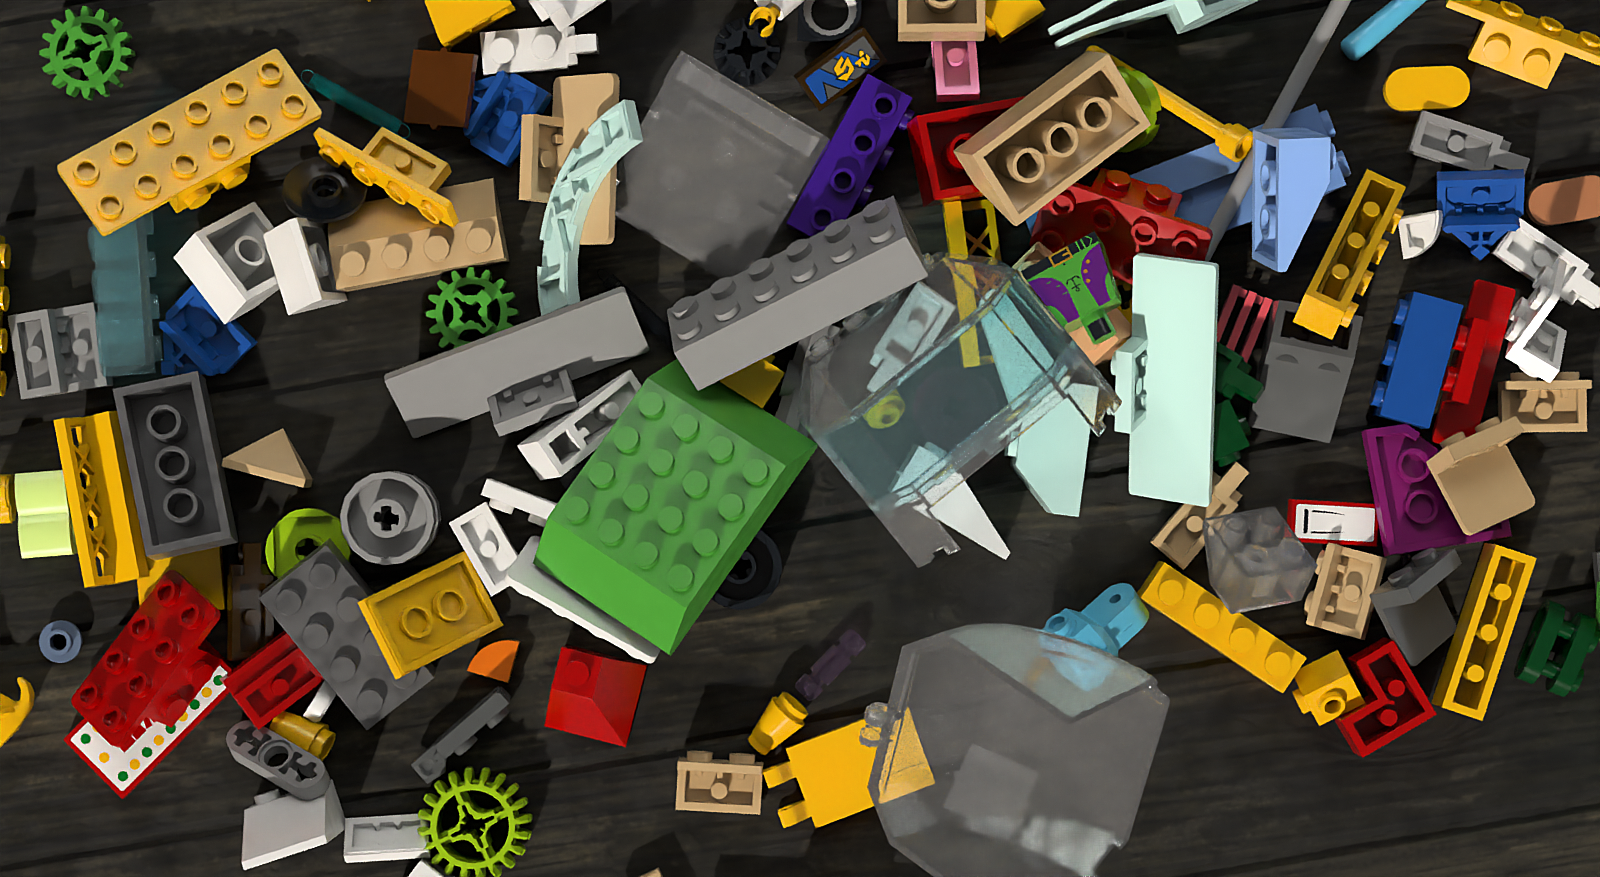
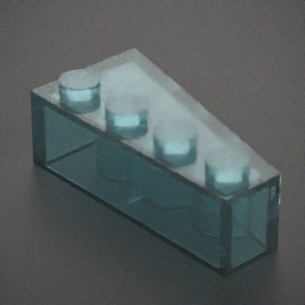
[87,211,162,377]

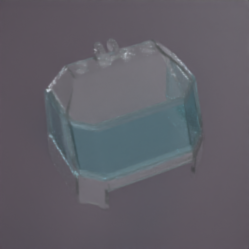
[797,252,1122,568]

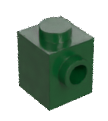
[1213,399,1251,467]

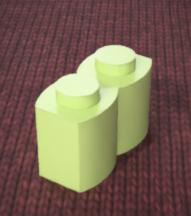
[15,470,82,558]

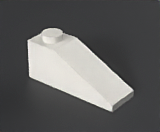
[517,370,641,480]

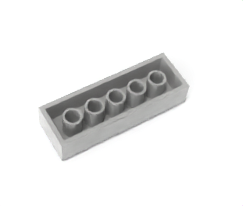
[667,195,928,391]

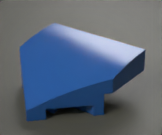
[463,70,553,168]
[1436,169,1525,260]
[159,284,258,376]

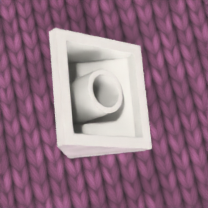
[263,217,347,316]

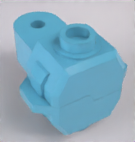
[1037,583,1149,694]

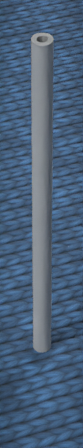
[1205,0,1351,262]

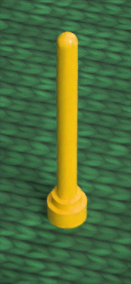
[1086,45,1253,162]

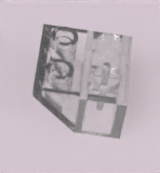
[1202,506,1318,614]

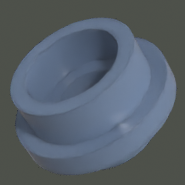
[39,620,83,663]

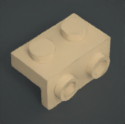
[1498,372,1592,432]
[1304,542,1387,640]
[675,751,763,815]

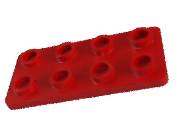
[1030,168,1213,285]
[71,570,223,748]

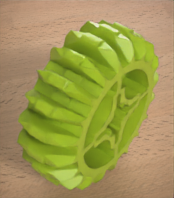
[417,766,533,877]

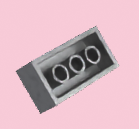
[113,371,239,560]
[259,538,436,730]

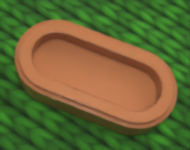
[1525,175,1600,226]

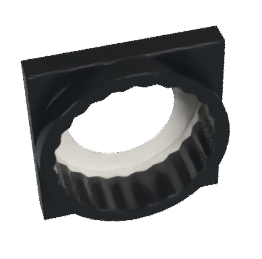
[797,0,862,43]

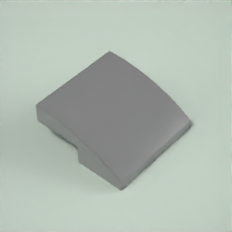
[8,302,113,399]

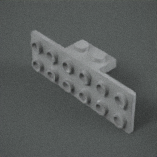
[384,287,649,438]

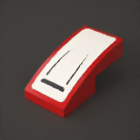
[1286,499,1378,546]

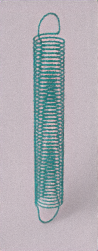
[301,70,410,138]

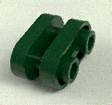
[1514,599,1600,697]

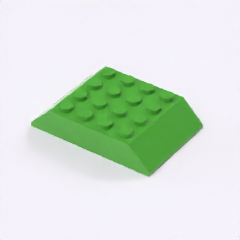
[533,359,818,656]

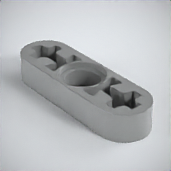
[226,720,330,800]

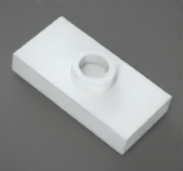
[343,814,431,863]

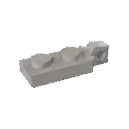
[1407,110,1530,175]

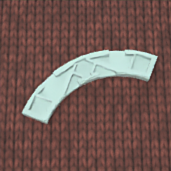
[537,99,643,316]

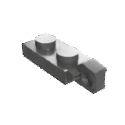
[411,685,511,784]

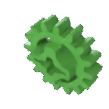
[39,6,136,100]
[426,267,519,348]

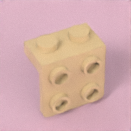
[1426,416,1535,535]

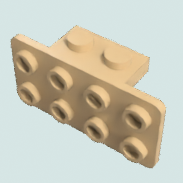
[519,73,620,245]

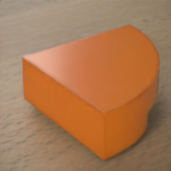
[467,640,521,683]

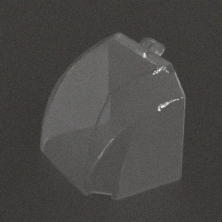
[859,622,1170,877]

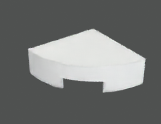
[1398,210,1443,259]

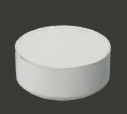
[303,680,336,723]

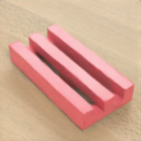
[1217,284,1273,363]

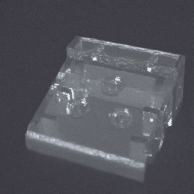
[615,50,830,279]

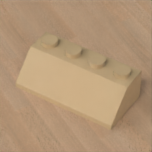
[953,51,1151,226]
[328,178,509,292]

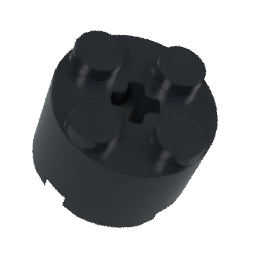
[711,528,783,610]

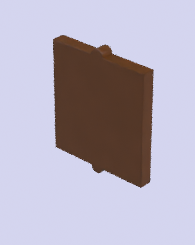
[404,48,478,130]

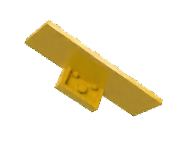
[57,49,322,236]

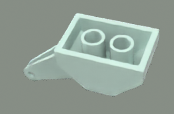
[1048,0,1258,49]
[977,290,1095,517]

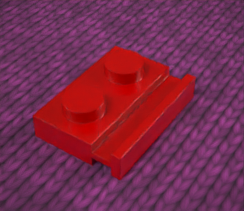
[220,630,325,730]

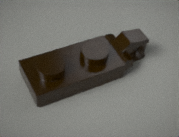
[227,542,274,661]

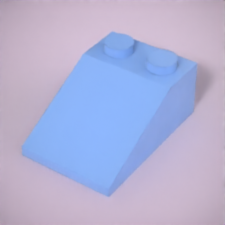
[1252,127,1336,272]

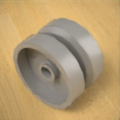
[340,471,441,565]

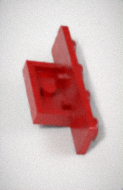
[1431,279,1516,444]

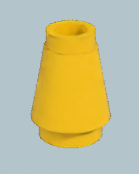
[747,692,808,755]
[269,711,336,761]

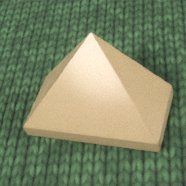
[221,428,313,488]

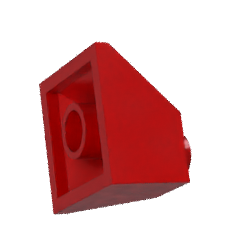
[544,644,647,747]

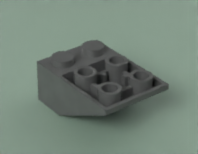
[1247,299,1363,443]

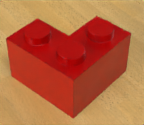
[1334,637,1437,758]

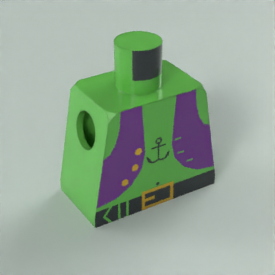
[1021,231,1122,345]

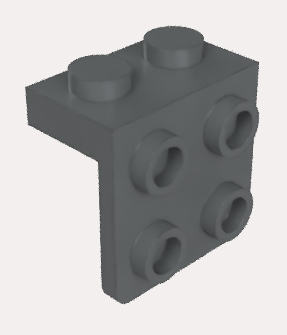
[1369,548,1462,667]

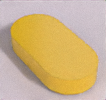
[1383,66,1470,111]

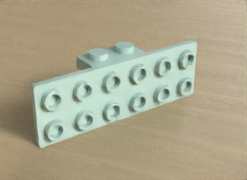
[1110,253,1219,507]

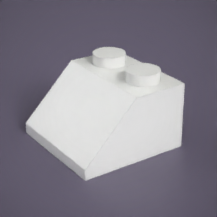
[174,202,280,325]

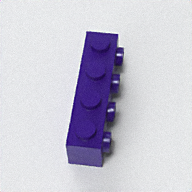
[786,74,915,238]

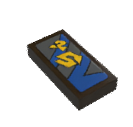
[793,25,887,111]

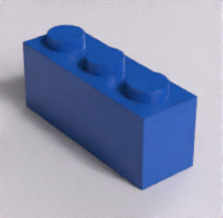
[1369,291,1464,429]

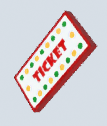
[63,639,234,799]

